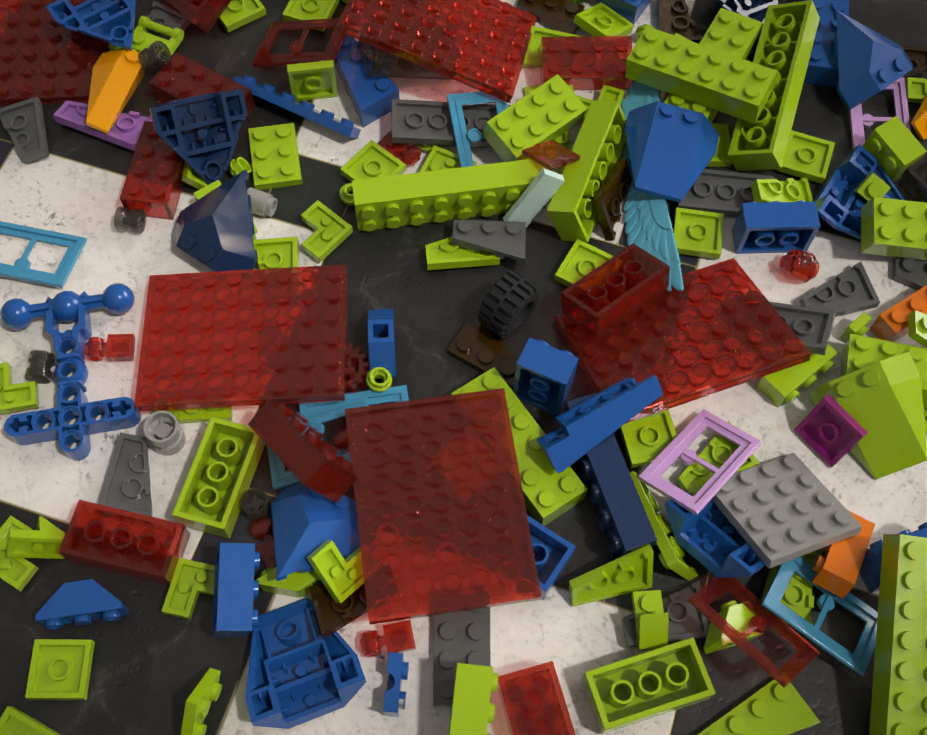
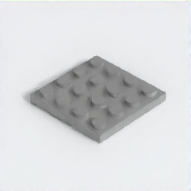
[712,453,862,569]

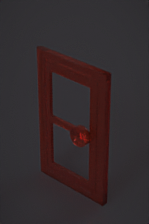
[252,17,352,67]
[687,577,820,688]

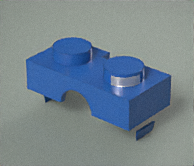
[374,652,409,717]

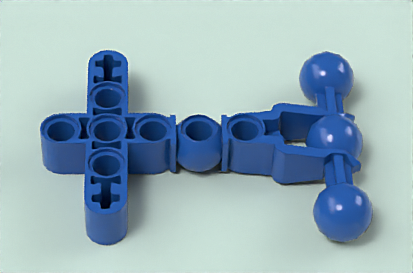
[0,283,141,461]

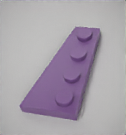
[53,100,154,152]

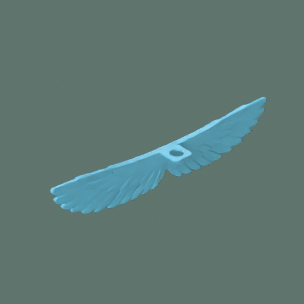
[621,80,684,292]

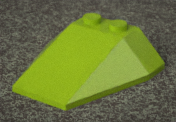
[809,352,927,479]

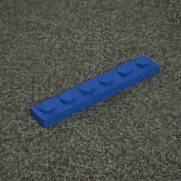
[231,74,361,138]

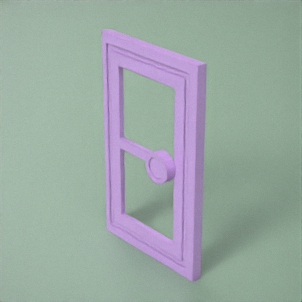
[849,77,911,150]
[638,409,761,515]

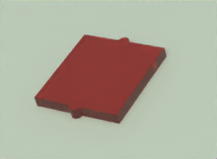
[522,140,580,170]

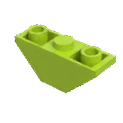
[257,566,323,598]

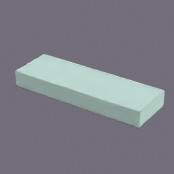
[503,168,565,227]

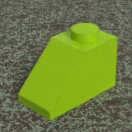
[704,600,763,654]

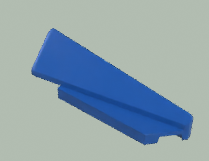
[536,375,663,473]

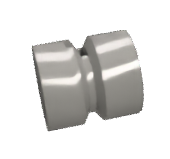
[143,410,186,456]

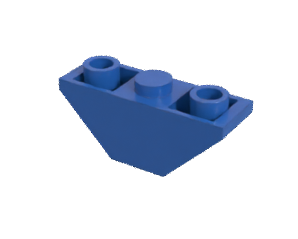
[368,309,396,379]
[35,579,129,630]

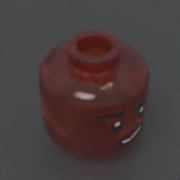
[779,249,819,283]

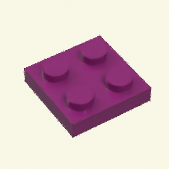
[794,394,868,467]

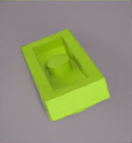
[6,516,69,559]
[631,590,669,651]

